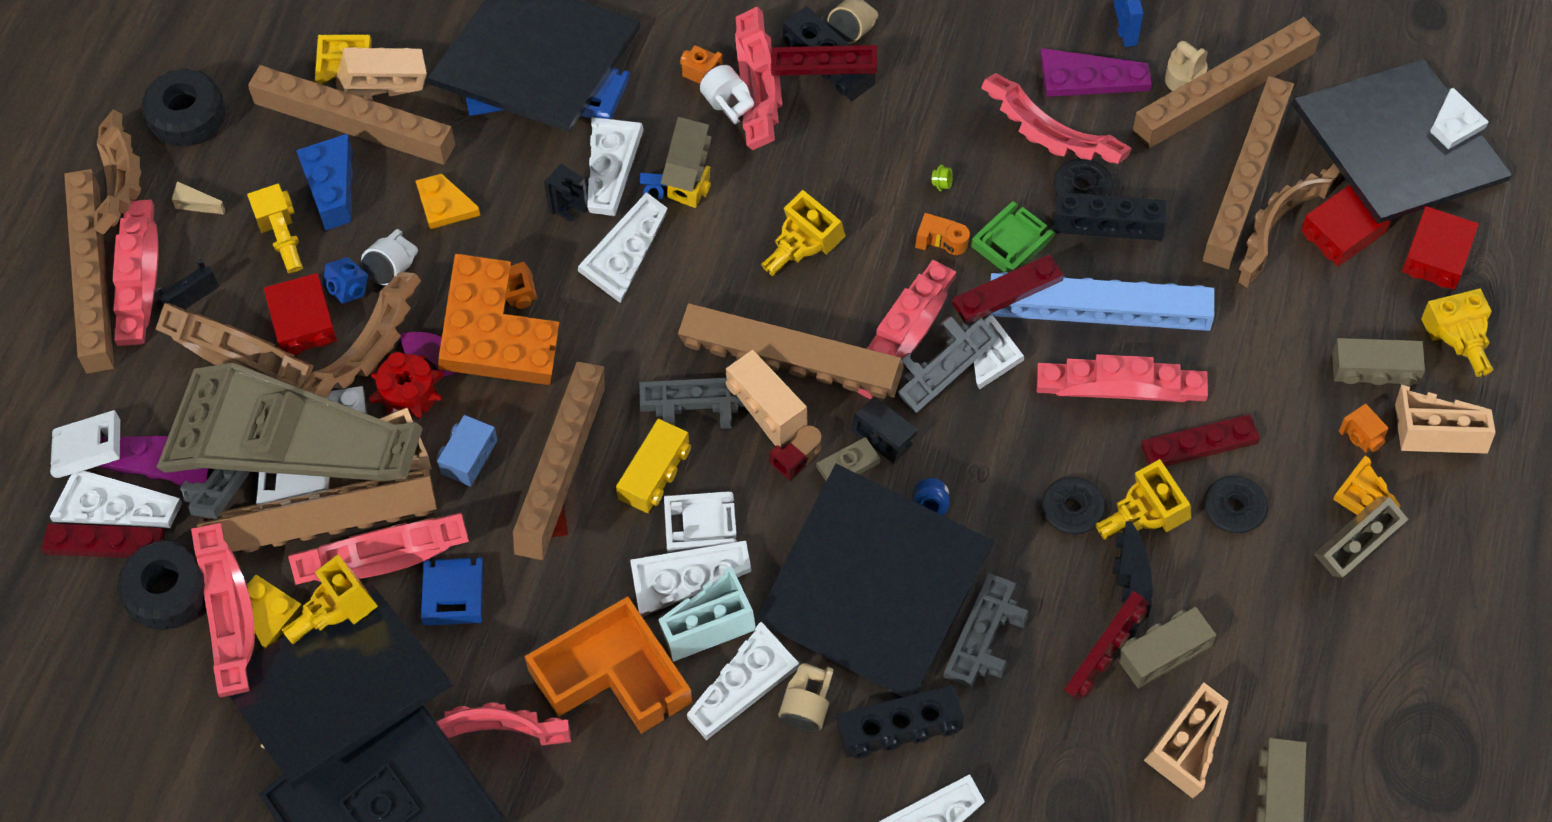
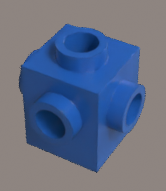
[322,257,368,304]

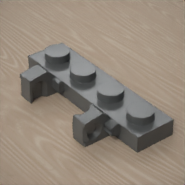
[896,316,999,413]
[639,378,745,429]
[180,469,251,519]
[944,573,1028,688]

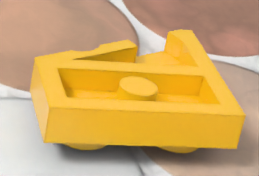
[315,35,372,85]
[247,575,303,649]

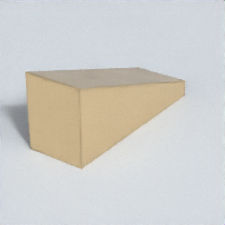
[172,182,225,215]

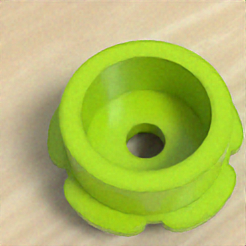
[932,165,953,191]

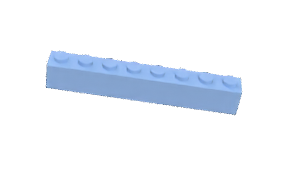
[988,272,1214,331]

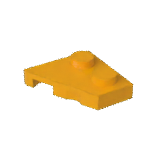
[416,174,480,229]
[1333,456,1400,515]

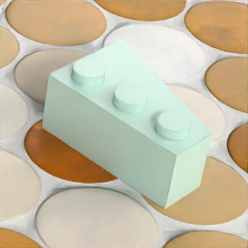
[659,566,756,662]

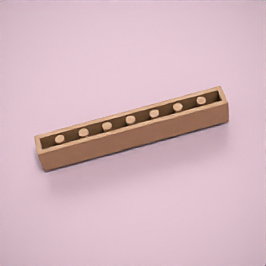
[1133,17,1321,149]
[248,65,455,165]
[1203,76,1294,270]
[64,169,114,374]
[678,303,904,399]
[513,362,605,560]
[197,469,437,553]

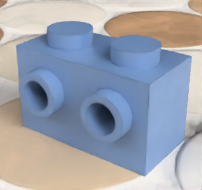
[436,415,498,487]

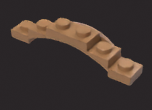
[93,109,141,235]
[1239,163,1342,288]
[301,272,421,398]
[156,303,314,389]

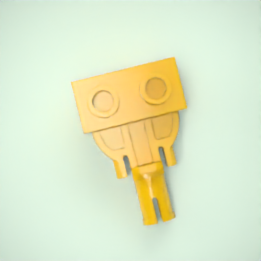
[247,183,303,274]
[761,190,846,276]
[1421,288,1493,377]
[1095,459,1191,540]
[282,554,377,644]

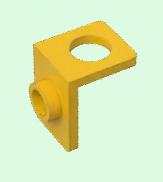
[667,165,711,208]

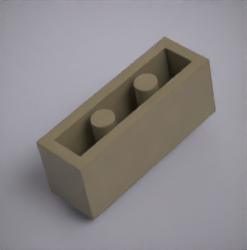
[661,117,711,192]
[1332,338,1425,386]
[1314,496,1408,578]
[1118,607,1216,689]
[1256,738,1307,822]

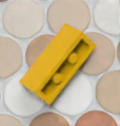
[616,419,691,513]

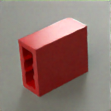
[1301,185,1391,267]
[1402,206,1479,290]
[264,273,337,355]

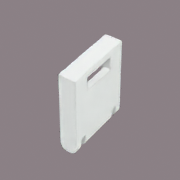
[50,410,120,478]
[256,472,330,504]
[664,492,737,553]

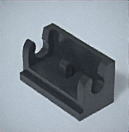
[544,164,588,221]
[155,259,219,310]
[851,397,918,464]

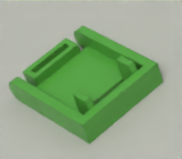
[971,201,1055,273]

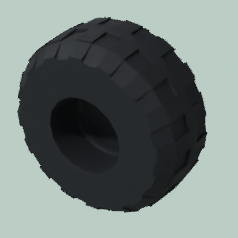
[142,69,225,146]
[117,540,206,630]

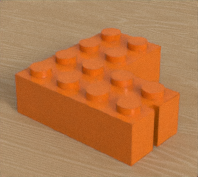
[438,254,559,385]
[524,596,692,734]

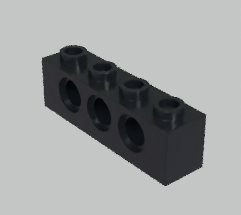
[782,6,876,101]
[1053,192,1167,241]
[836,685,964,759]

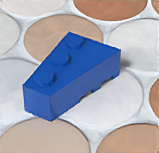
[296,134,353,231]

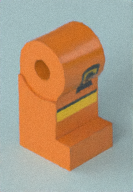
[915,213,970,255]

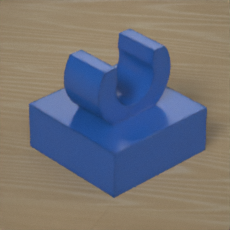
[640,173,668,200]

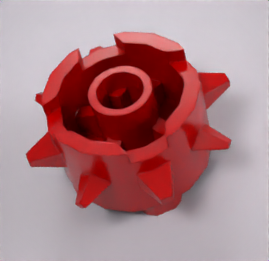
[369,352,444,419]

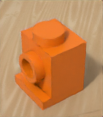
[680,45,722,84]
[506,262,538,309]
[1339,404,1389,453]

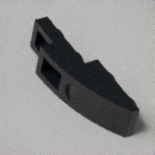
[1112,521,1153,640]

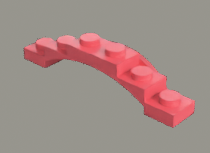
[735,7,782,150]
[981,73,1132,164]
[113,200,159,346]
[857,260,956,399]
[1037,354,1208,402]
[288,512,469,585]
[191,523,255,698]
[436,703,571,746]

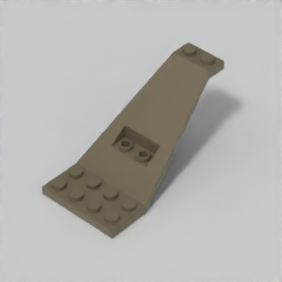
[157,363,423,481]

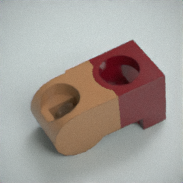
[770,426,821,481]

